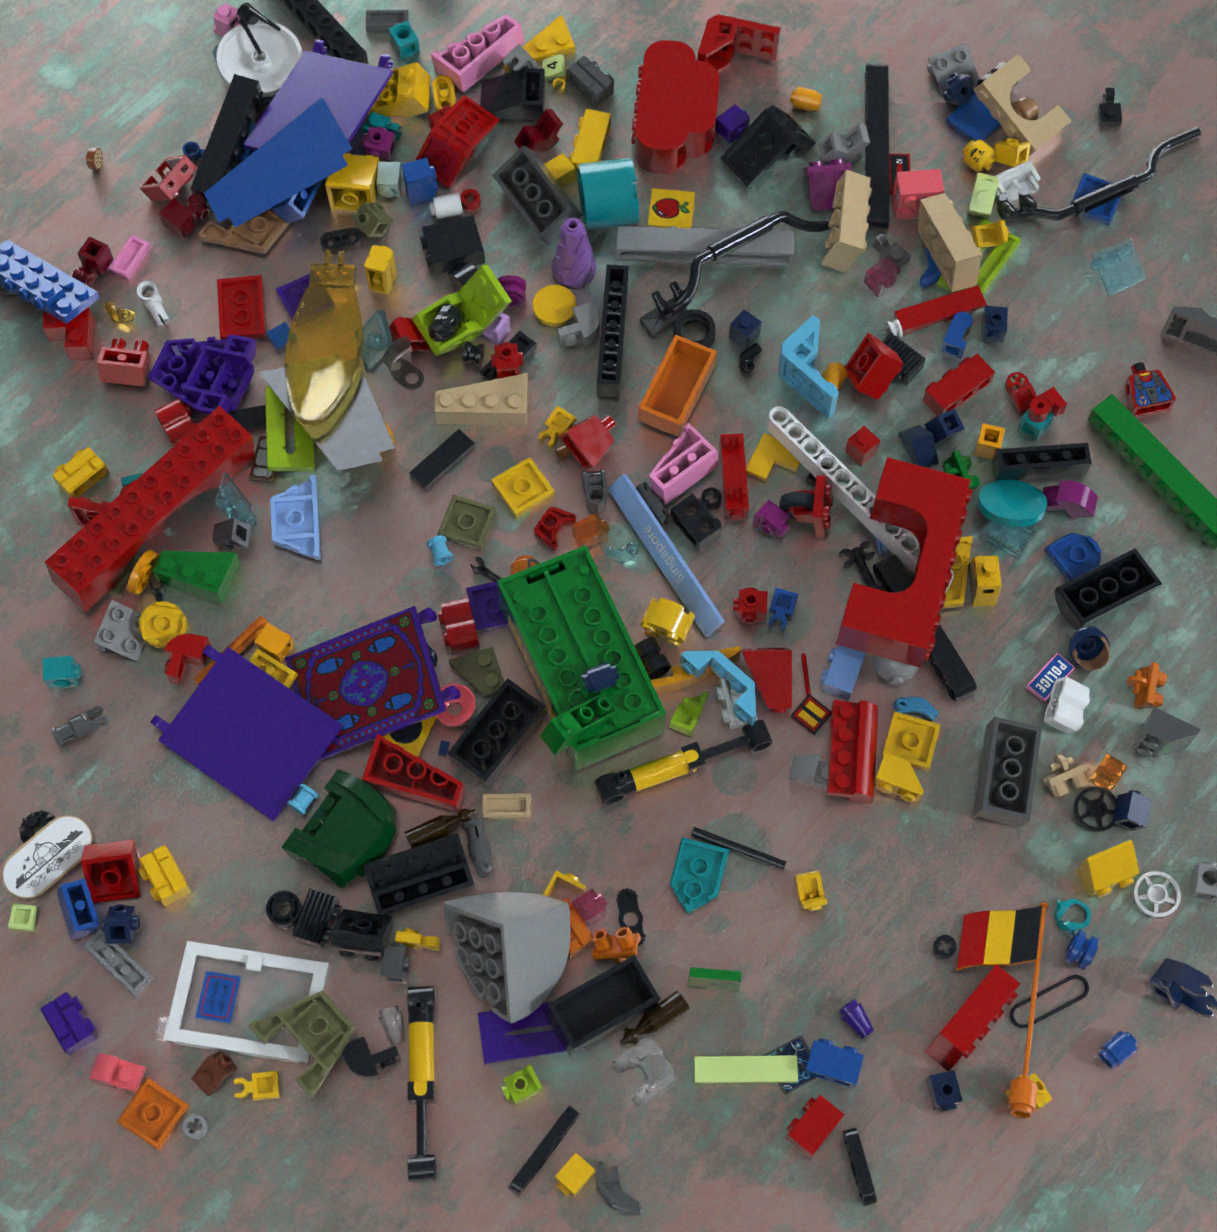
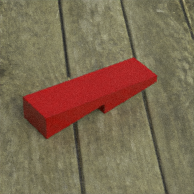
[894,285,987,337]

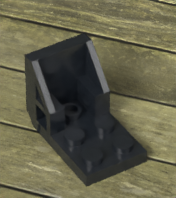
[720,105,816,189]

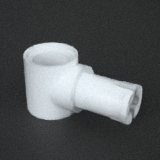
[137,281,170,326]

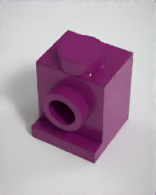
[753,500,790,538]

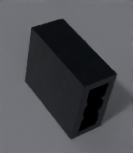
[419,215,485,275]

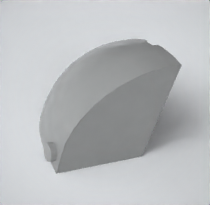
[443,892,571,1023]

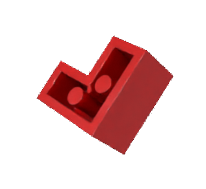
[43,307,95,361]

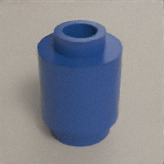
[1098,1031,1137,1069]

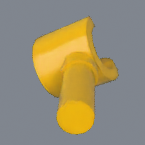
[553,67,567,93]

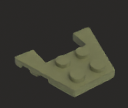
[248,990,356,1099]

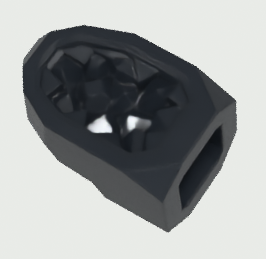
[428,304,462,342]

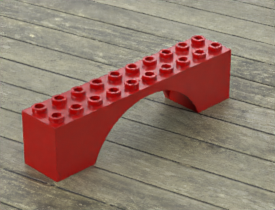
[45,406,255,613]

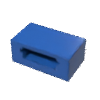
[438,740,450,757]

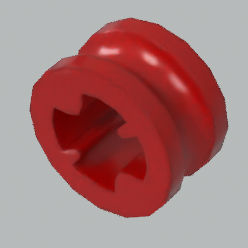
[461,189,481,211]

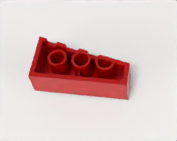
[362,733,466,812]
[925,964,1020,1071]

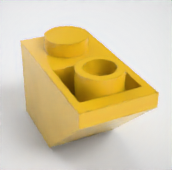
[875,752,924,802]

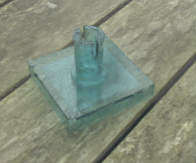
[356,310,396,373]

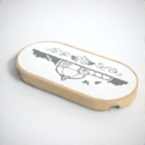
[2,815,92,899]

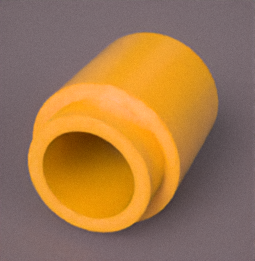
[790,86,823,112]
[821,362,848,390]

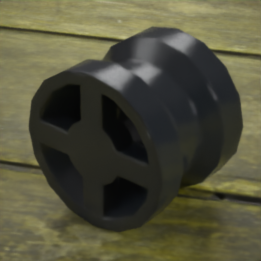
[462,341,485,367]

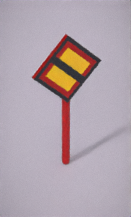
[790,653,832,735]

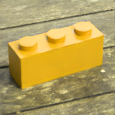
[568,109,611,175]

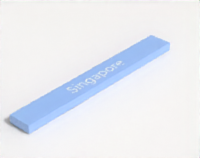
[608,474,725,636]

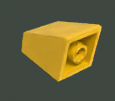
[325,153,380,212]

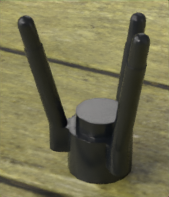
[237,3,281,55]

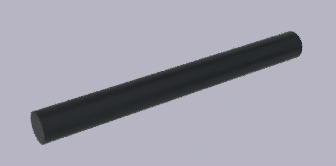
[691,827,787,871]

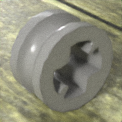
[183,1114,208,1140]

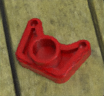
[534,507,576,551]

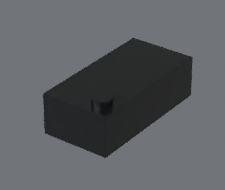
[447,678,548,789]

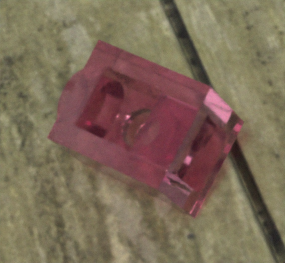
[864,257,900,297]

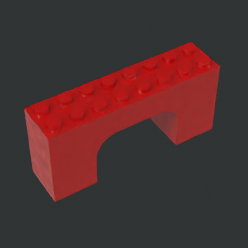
[836,457,973,668]

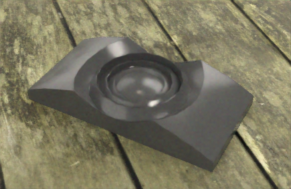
[1161,307,1217,355]

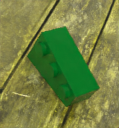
[152,551,241,604]

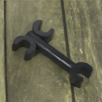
[838,541,885,591]

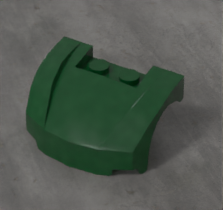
[281,769,397,888]

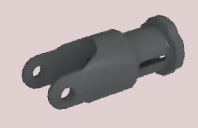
[50,706,108,747]
[462,819,492,877]

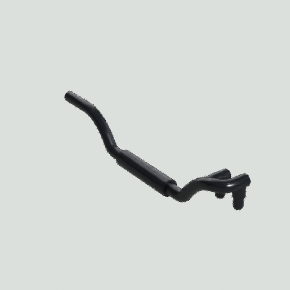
[997,127,1201,221]
[651,211,832,321]

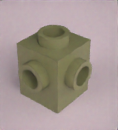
[353,202,393,237]

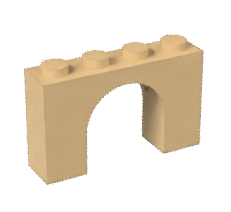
[974,53,1071,156]

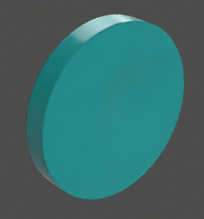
[978,480,1047,527]

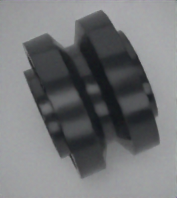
[266,891,302,930]

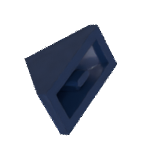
[898,425,939,468]

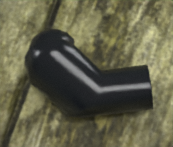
[739,343,762,373]

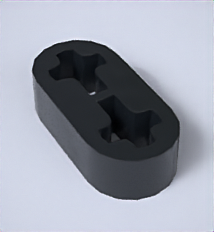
[320,228,362,255]

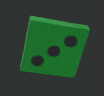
[688,967,741,992]

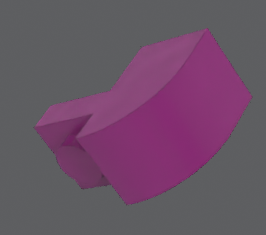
[1043,480,1098,518]

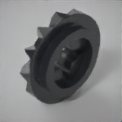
[19,810,55,843]

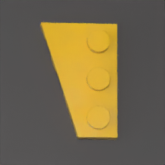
[942,536,973,609]

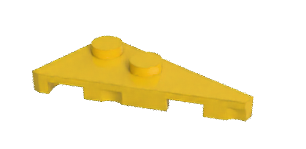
[504,15,576,72]

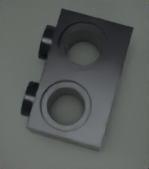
[670,493,722,552]

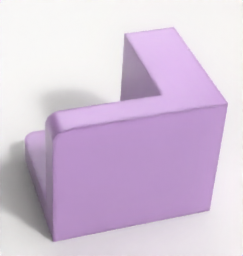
[480,313,510,345]

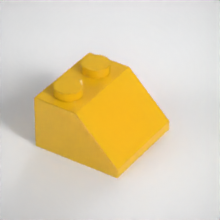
[1076,840,1139,898]

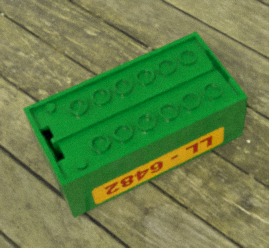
[497,545,666,771]

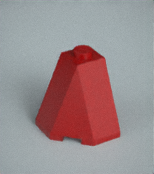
[742,647,792,713]

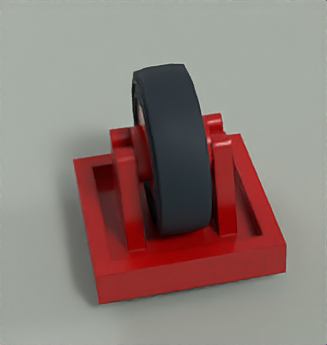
[779,475,833,538]

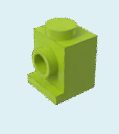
[501,1064,543,1105]

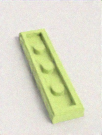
[694,1055,798,1084]

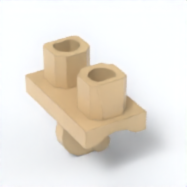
[1041,753,1091,797]

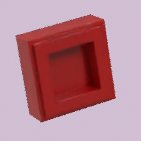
[1009,382,1037,413]

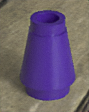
[839,999,874,1039]

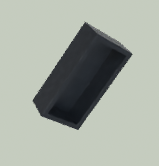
[543,955,661,1056]

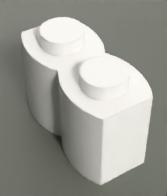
[1044,676,1090,734]

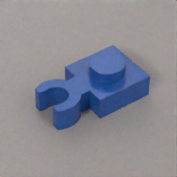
[768,588,798,632]

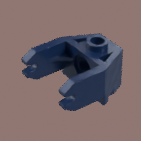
[1149,958,1217,1018]

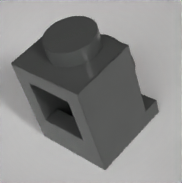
[381,943,410,983]

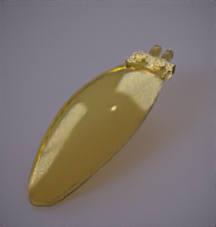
[285,250,363,427]

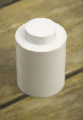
[429,193,463,219]

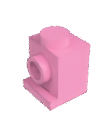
[213,3,241,37]

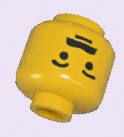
[962,140,995,172]

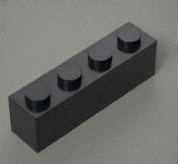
[991,443,1092,481]

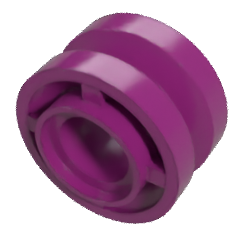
[498,275,526,307]

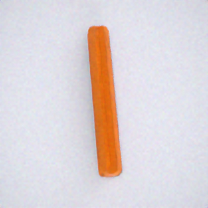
[194,616,269,686]

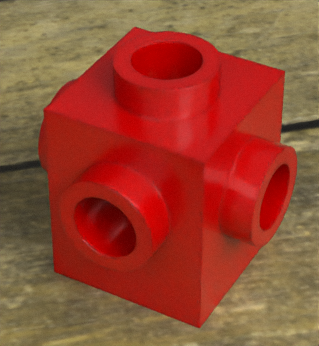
[491,342,524,379]
[733,587,768,624]

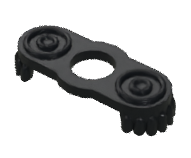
[616,888,646,947]

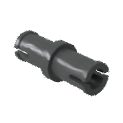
[636,482,672,526]

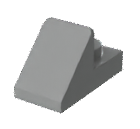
[789,754,828,789]

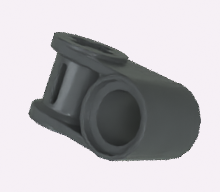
[582,468,607,514]

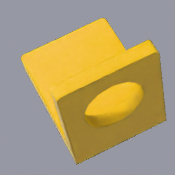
[543,870,586,897]

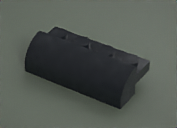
[363,833,474,916]

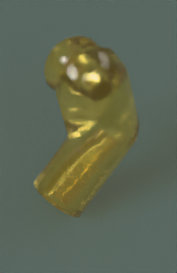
[104,300,136,323]

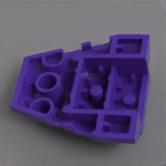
[148,335,256,414]

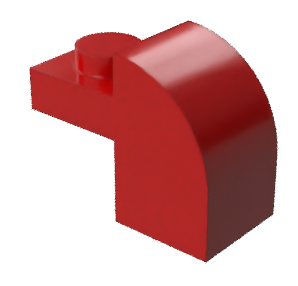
[164,633,212,685]

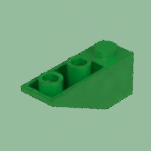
[540,692,619,755]

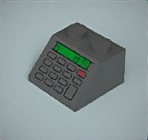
[1133,707,1201,758]

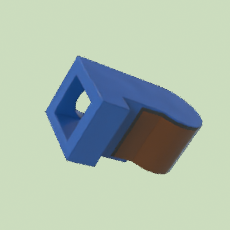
[940,312,973,359]

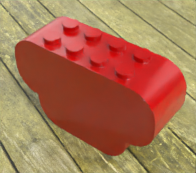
[631,40,720,174]

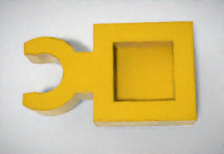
[538,405,577,448]
[395,928,440,951]
[234,1071,280,1101]

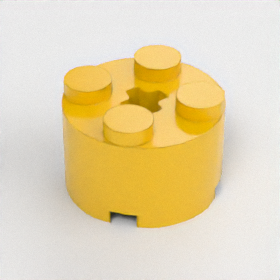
[640,597,695,648]

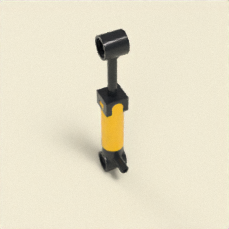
[594,720,773,805]
[407,986,436,1182]

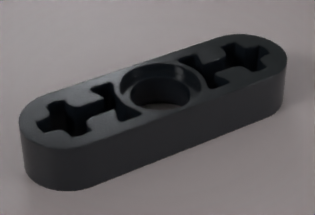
[842,1128,877,1206]

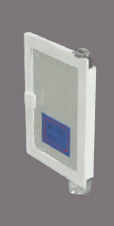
[156,941,329,1064]

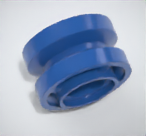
[1065,930,1099,971]

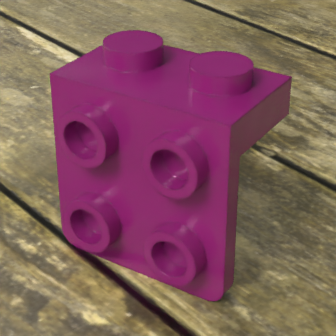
[804,159,852,211]

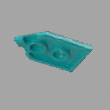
[669,837,730,914]

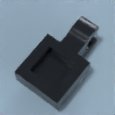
[1097,88,1122,127]

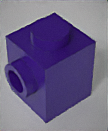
[715,104,750,144]

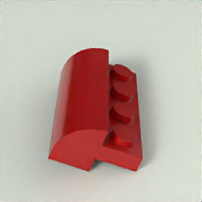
[827,700,879,804]

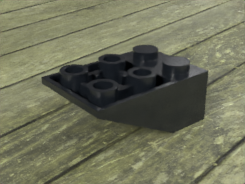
[480,68,545,120]

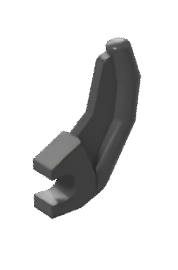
[596,1161,642,1216]

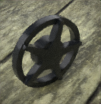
[1073,786,1117,832]

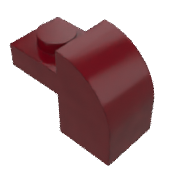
[514,108,563,156]

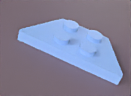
[270,475,321,560]

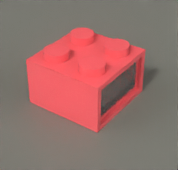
[891,169,945,220]

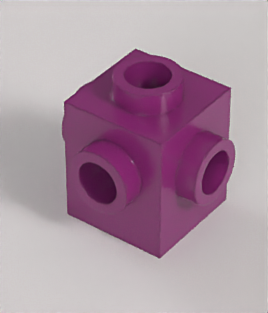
[361,126,396,162]

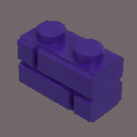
[40,992,96,1055]

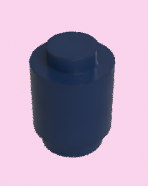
[581,662,620,693]

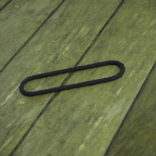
[1010,975,1089,1028]

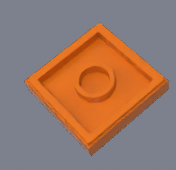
[116,1077,190,1151]

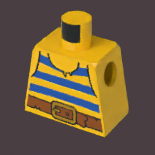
[968,556,1001,607]

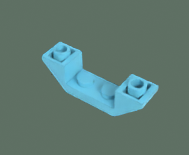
[680,651,756,726]

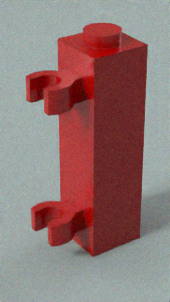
[719,433,749,521]

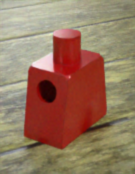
[558,415,616,470]

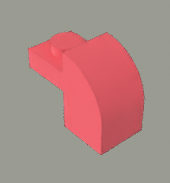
[89,1053,146,1093]

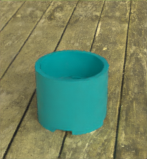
[577,158,640,231]

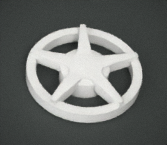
[1133,871,1181,918]

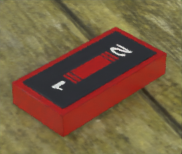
[889,153,910,194]

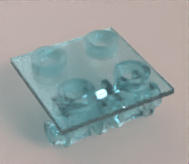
[1090,238,1147,296]
[216,472,257,527]

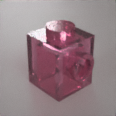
[572,888,608,928]

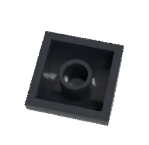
[331,909,392,961]

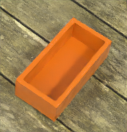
[638,335,717,437]

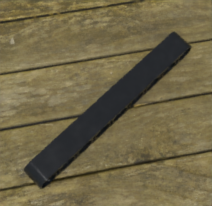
[865,64,890,230]

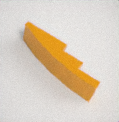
[651,646,741,695]

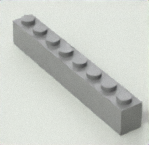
[617,225,794,266]

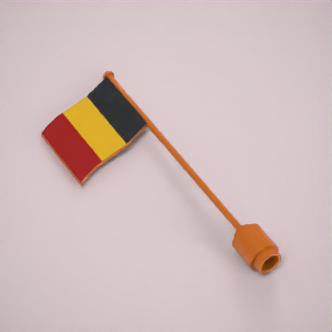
[957,902,1049,1119]

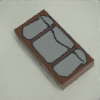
[249,436,276,483]

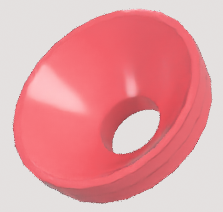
[435,683,476,727]

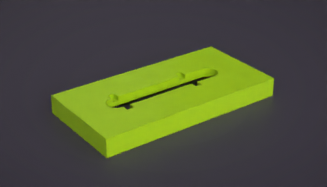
[937,218,1022,295]
[265,386,314,472]

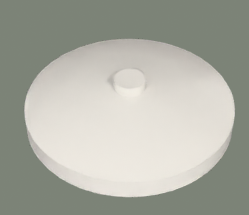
[217,20,302,97]

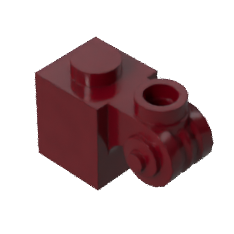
[159,194,210,239]
[72,236,114,288]

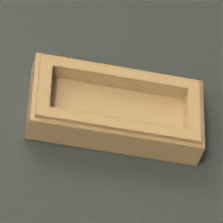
[482,793,531,820]

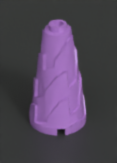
[552,218,596,289]

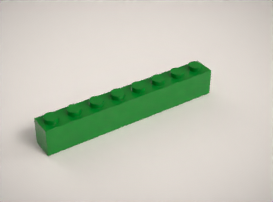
[1087,394,1217,549]

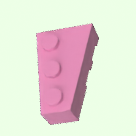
[649,423,719,505]

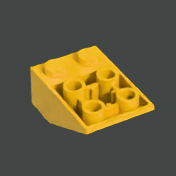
[367,62,431,117]

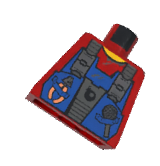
[1124,362,1176,417]

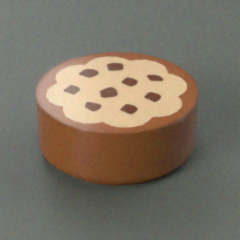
[86,148,103,170]

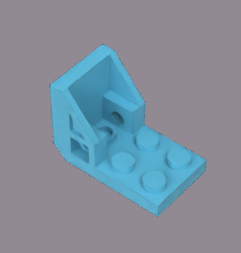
[778,315,839,419]

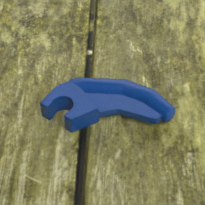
[920,247,942,288]

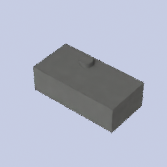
[492,145,583,245]
[974,717,1042,827]

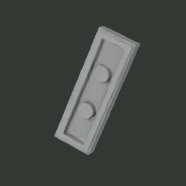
[83,928,154,998]

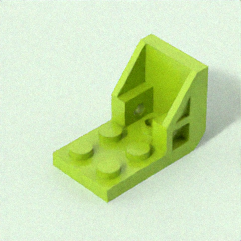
[412,264,512,356]

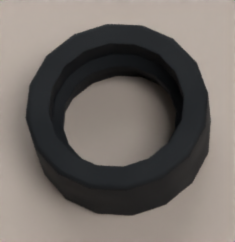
[673,309,716,348]

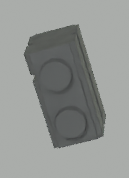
[566,56,614,107]

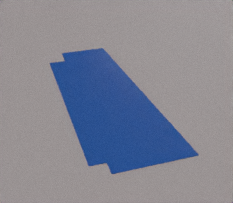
[204,97,352,227]

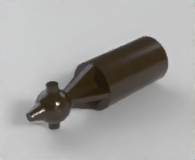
[404,809,477,848]
[620,990,690,1046]

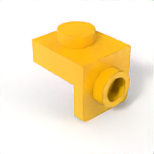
[971,220,1009,249]
[794,870,828,911]

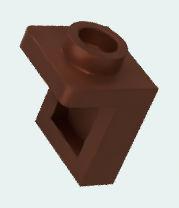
[191,1051,238,1097]

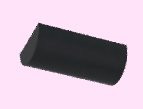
[1055,548,1162,629]

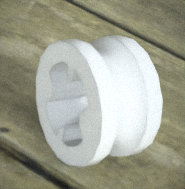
[885,319,903,338]

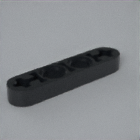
[508,1106,580,1197]

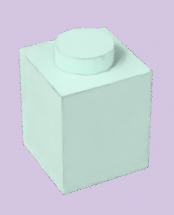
[376,162,402,198]

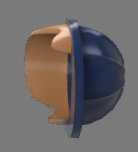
[1069,626,1110,671]

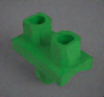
[942,450,980,490]

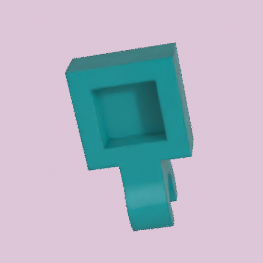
[362,111,402,140]

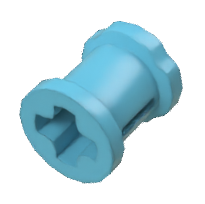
[426,535,454,566]
[287,783,319,816]

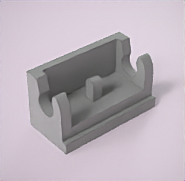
[502,44,541,72]

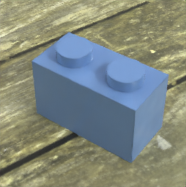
[820,645,866,701]

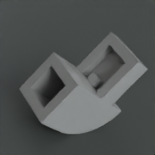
[819,123,870,164]
[557,301,600,348]

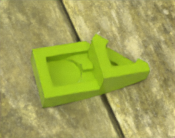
[669,691,709,737]

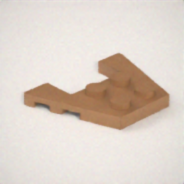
[198,208,290,254]

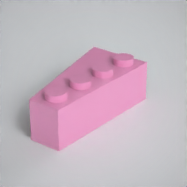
[431,15,525,93]

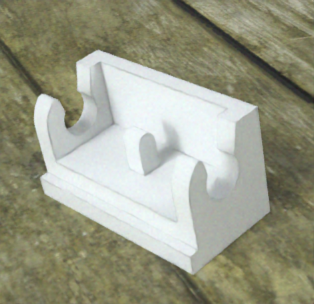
[995,160,1041,203]

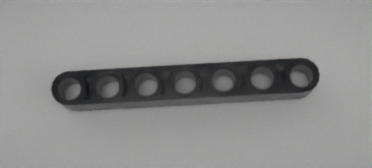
[873,555,977,701]

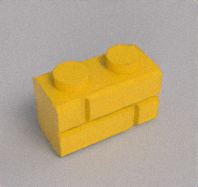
[364,245,397,295]
[52,447,109,498]
[138,845,191,906]

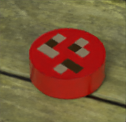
[1005,372,1029,393]

